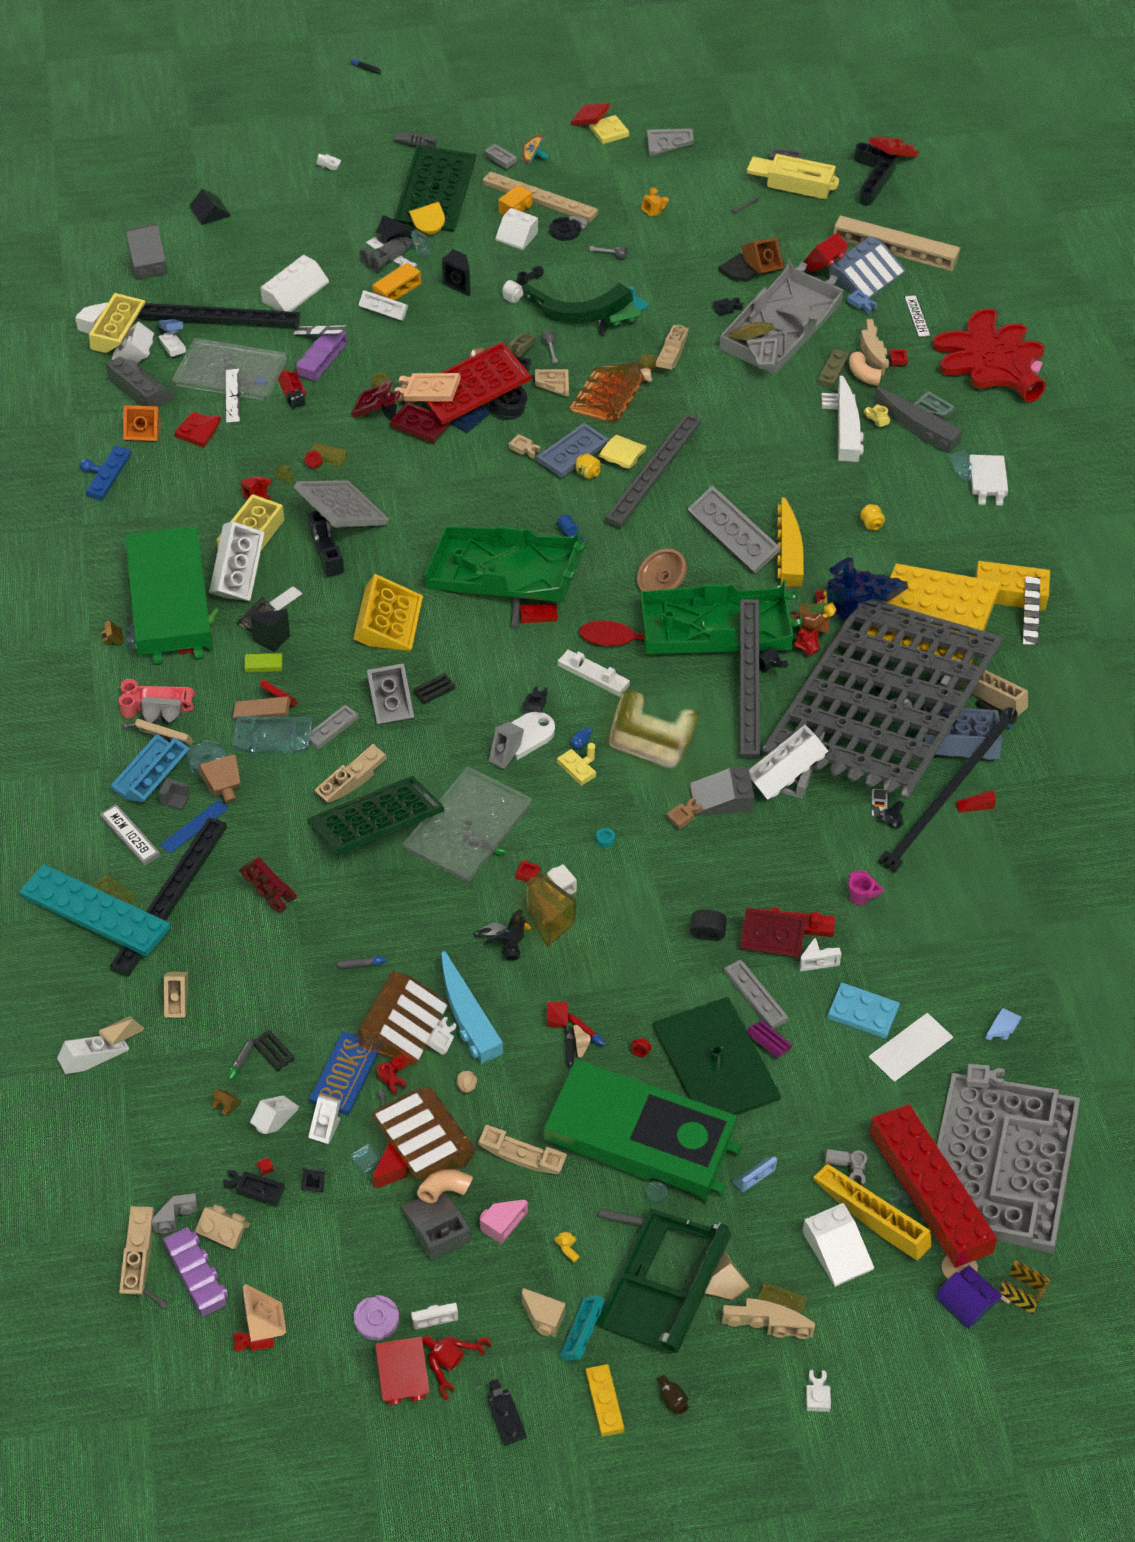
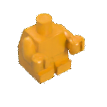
[641,188,669,217]

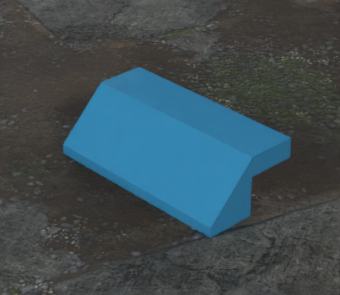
[110,734,190,802]

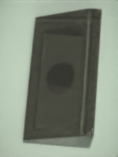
[236,597,275,632]

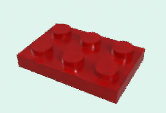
[868,136,919,157]

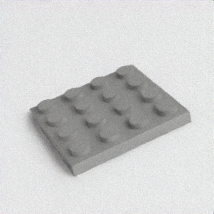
[294,480,389,528]

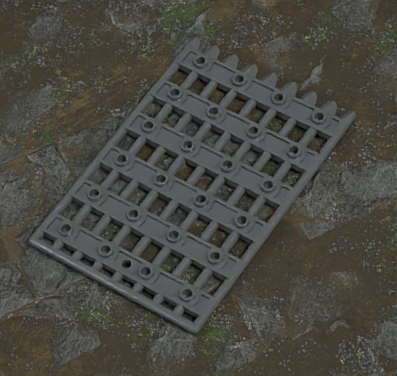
[762,597,1003,799]

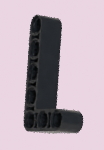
[854,143,897,206]

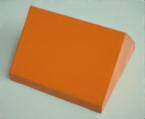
[123,405,161,441]

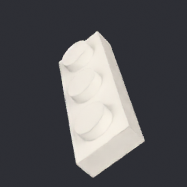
[358,290,408,321]

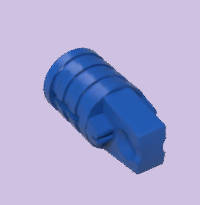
[556,514,584,542]

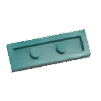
[559,1295,605,1361]

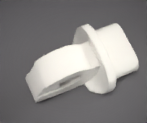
[316,154,341,170]

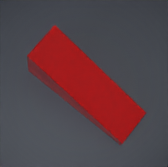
[956,790,996,813]

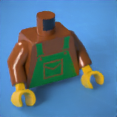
[790,588,836,632]

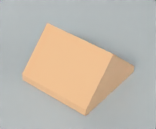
[243,1284,286,1341]

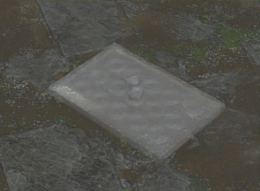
[171,338,288,401]
[402,766,533,883]

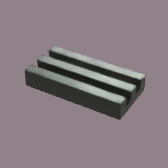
[414,673,455,704]
[253,1030,295,1072]

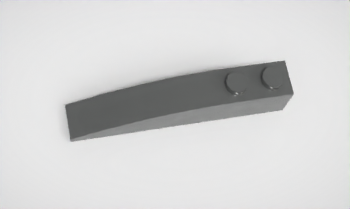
[875,386,963,453]

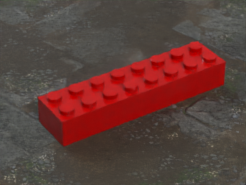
[869,1104,997,1268]

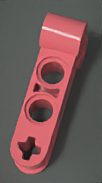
[119,679,195,718]

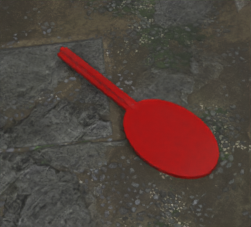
[579,621,644,646]

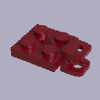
[351,380,401,418]
[239,856,297,913]

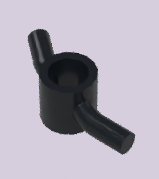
[759,647,788,672]

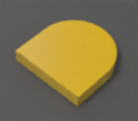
[409,202,445,235]

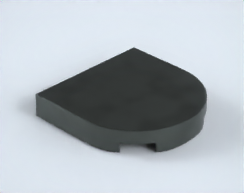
[718,253,756,282]

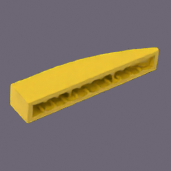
[813,1164,931,1261]

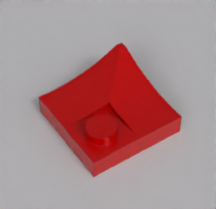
[174,412,221,448]

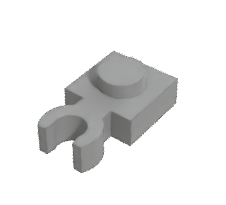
[967,1064,1005,1088]

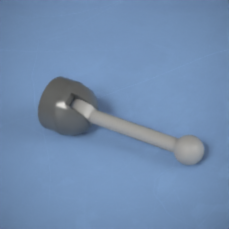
[589,246,627,259]
[542,330,558,364]

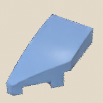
[985,1008,1022,1040]

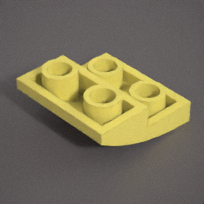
[599,435,646,468]

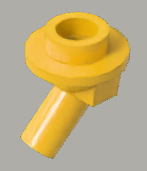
[554,1232,580,1263]

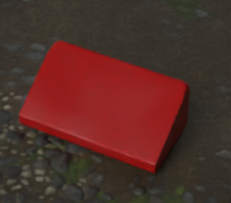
[278,370,306,399]

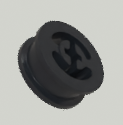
[489,386,528,419]

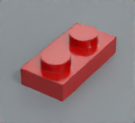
[520,603,558,624]

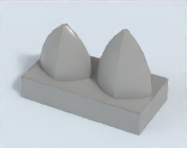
[142,697,181,723]

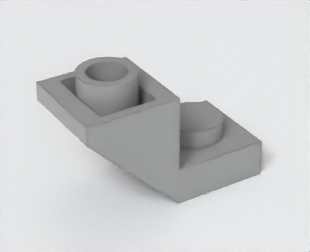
[152,1193,198,1234]

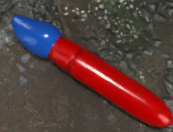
[568,1014,605,1046]

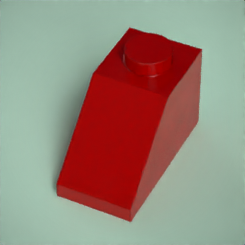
[372,1140,416,1188]

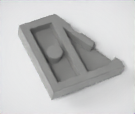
[747,338,779,369]

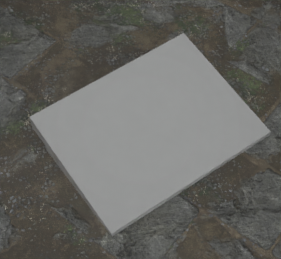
[922,1073,1080,1255]

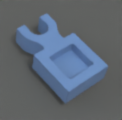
[847,290,877,314]

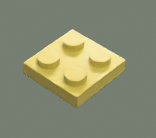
[589,115,629,144]

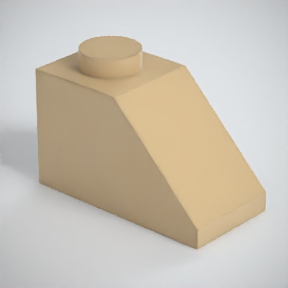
[164,972,188,1017]
[522,1288,566,1337]

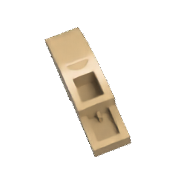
[860,319,889,376]
[656,325,689,370]
[315,744,387,803]
[119,1206,154,1295]
[722,1298,815,1339]

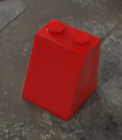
[375,1337,429,1405]

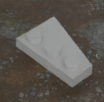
[647,129,693,156]

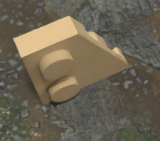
[535,369,569,396]

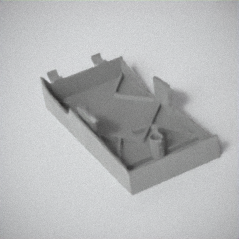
[719,260,843,375]

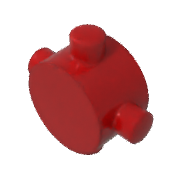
[256,1157,275,1176]

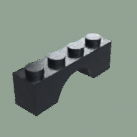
[308,511,344,576]

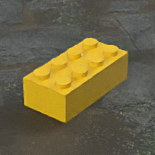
[975,561,1050,611]

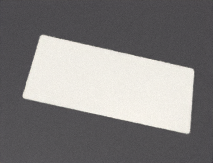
[869,1013,953,1081]

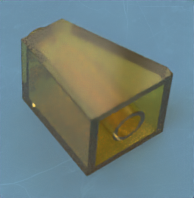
[527,873,576,947]

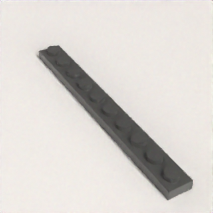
[605,413,701,528]
[740,600,760,758]

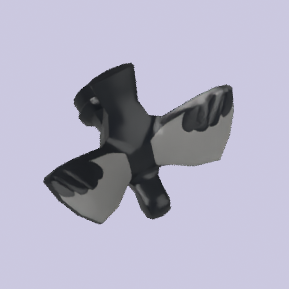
[474,909,531,961]

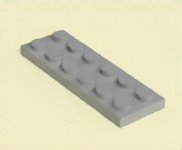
[687,485,781,574]

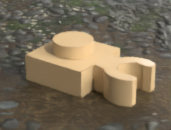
[509,434,540,458]

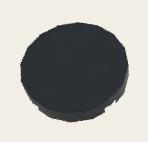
[549,217,580,241]

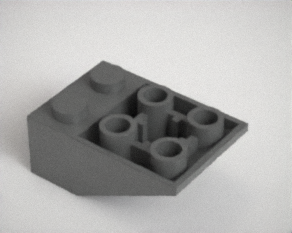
[401,1192,470,1261]

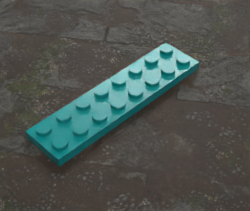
[19,864,171,957]

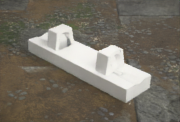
[558,650,630,697]

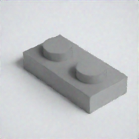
[484,144,517,169]

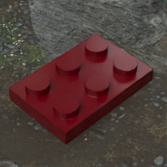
[390,402,451,444]
[740,907,806,957]

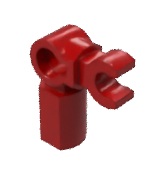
[377,1050,414,1096]

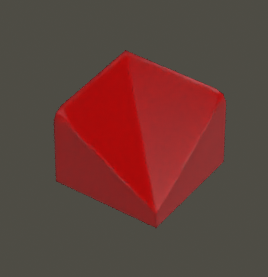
[547,1002,568,1028]

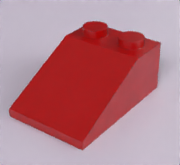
[803,232,849,272]

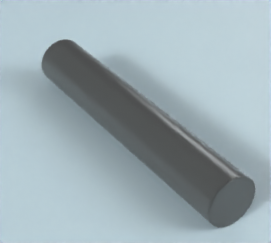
[511,597,521,629]
[599,1209,646,1226]

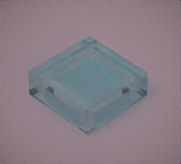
[350,1144,381,1174]

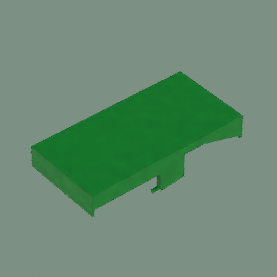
[125,526,213,664]

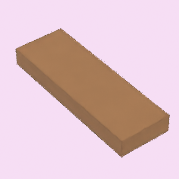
[233,697,290,721]

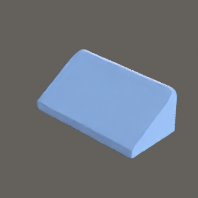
[733,1156,777,1192]

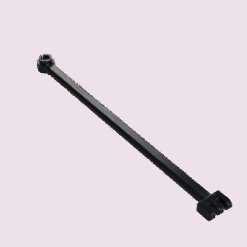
[878,707,1018,873]

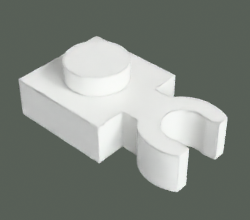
[426,1017,456,1055]
[806,1370,831,1412]

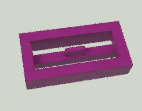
[747,1020,792,1058]

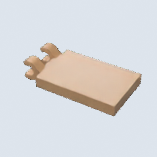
[394,373,461,401]

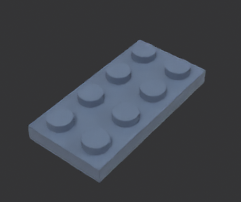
[537,423,609,478]

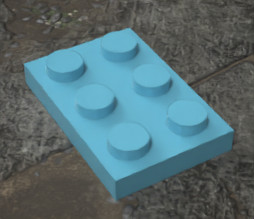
[827,982,900,1039]

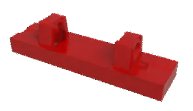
[755,907,835,937]

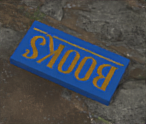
[309,1031,382,1116]

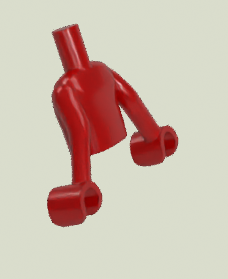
[422,1335,491,1400]

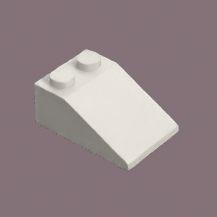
[802,1203,874,1287]

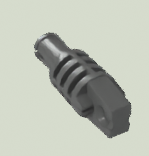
[394,132,437,148]

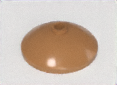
[637,548,687,591]

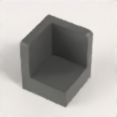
[159,778,190,810]

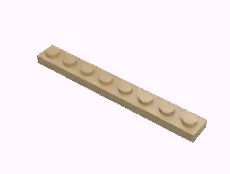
[482,172,598,223]

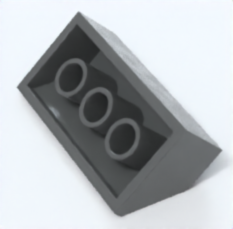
[106,356,176,407]

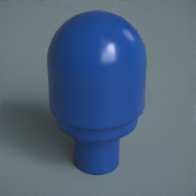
[571,727,592,750]

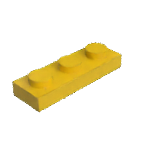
[586,1364,624,1437]

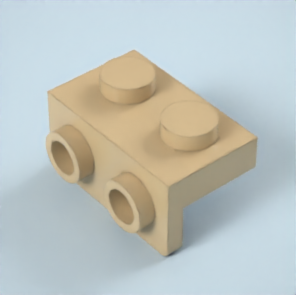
[195,1204,250,1249]

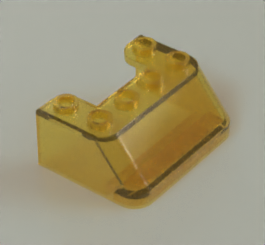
[608,689,700,768]

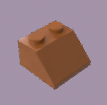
[741,237,784,274]

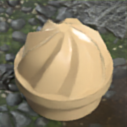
[456,1071,477,1093]

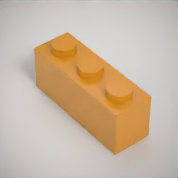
[373,263,421,300]

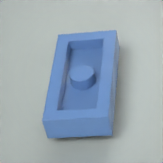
[158,319,183,333]

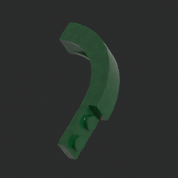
[522,283,634,324]

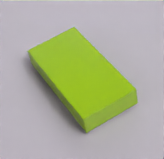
[245,653,283,672]

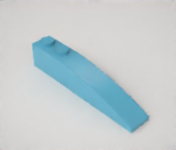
[441,951,503,1064]

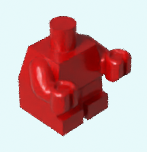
[240,476,272,501]

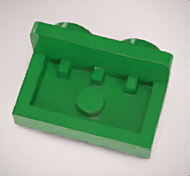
[605,302,642,326]

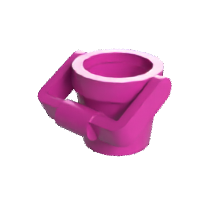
[848,870,884,905]

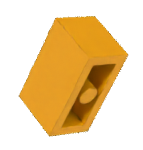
[498,185,533,215]

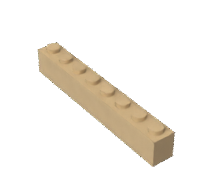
[833,215,960,271]

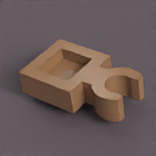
[667,798,703,830]

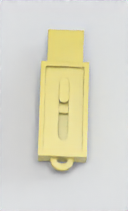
[747,154,839,199]

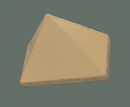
[98,1016,144,1045]

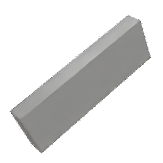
[304,705,359,750]

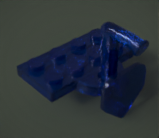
[826,557,908,620]

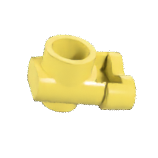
[863,405,890,427]

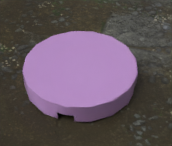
[354,1295,399,1340]

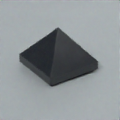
[302,1168,325,1192]

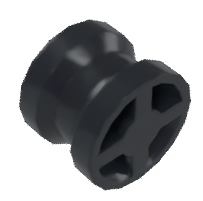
[286,389,306,409]

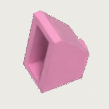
[479,1200,528,1244]

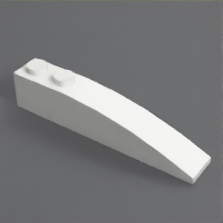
[838,376,863,462]

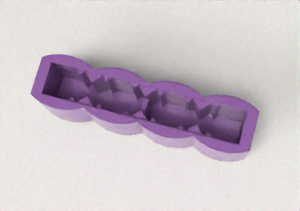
[296,331,348,381]
[163,1227,228,1317]

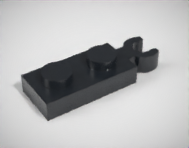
[223,1170,285,1206]

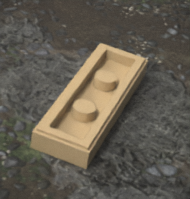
[135,719,193,747]

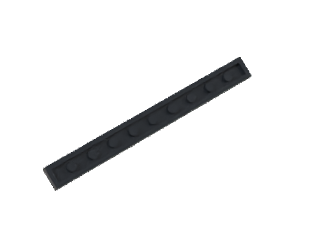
[137,303,301,328]
[110,817,227,976]

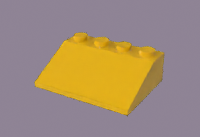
[353,574,423,651]

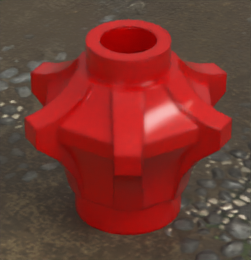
[794,628,821,657]

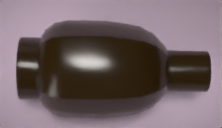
[658,1375,689,1415]

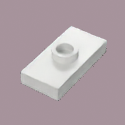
[411,1303,458,1330]

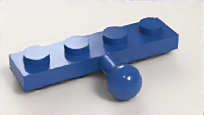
[80,445,132,501]

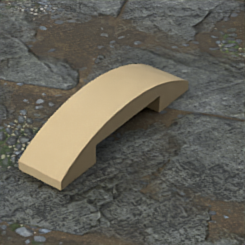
[478,1124,567,1174]

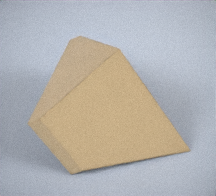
[705,1251,750,1300]

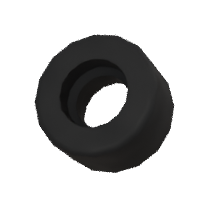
[690,909,727,941]

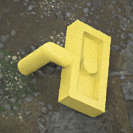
[557,743,596,786]

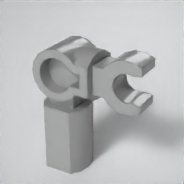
[825,1149,867,1186]

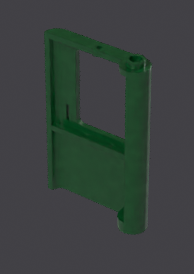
[596,1208,731,1353]

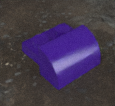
[936,1265,1002,1329]

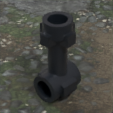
[517,266,544,287]

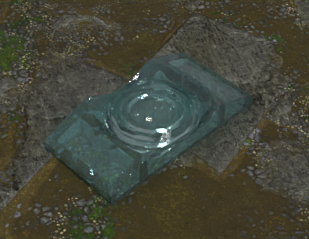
[232,716,313,755]

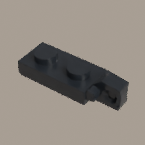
[488,1379,527,1446]

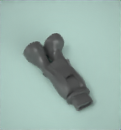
[359,237,413,272]

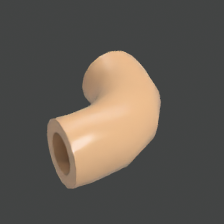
[849,352,882,386]
[417,1169,473,1203]

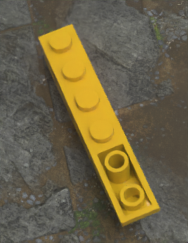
[777,498,804,587]

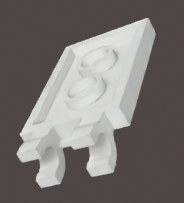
[969,455,1008,505]

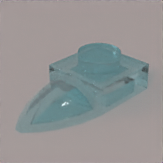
[949,449,972,481]

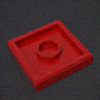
[571,102,610,126]

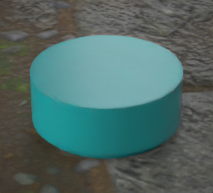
[596,828,615,848]

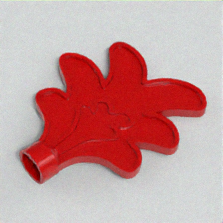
[932,309,1046,402]

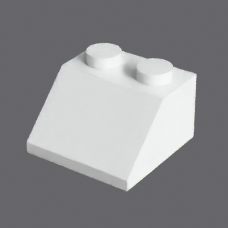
[495,208,538,250]
[112,321,154,363]

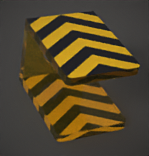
[999,1260,1051,1314]

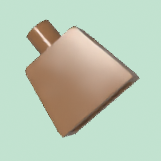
[198,754,240,803]

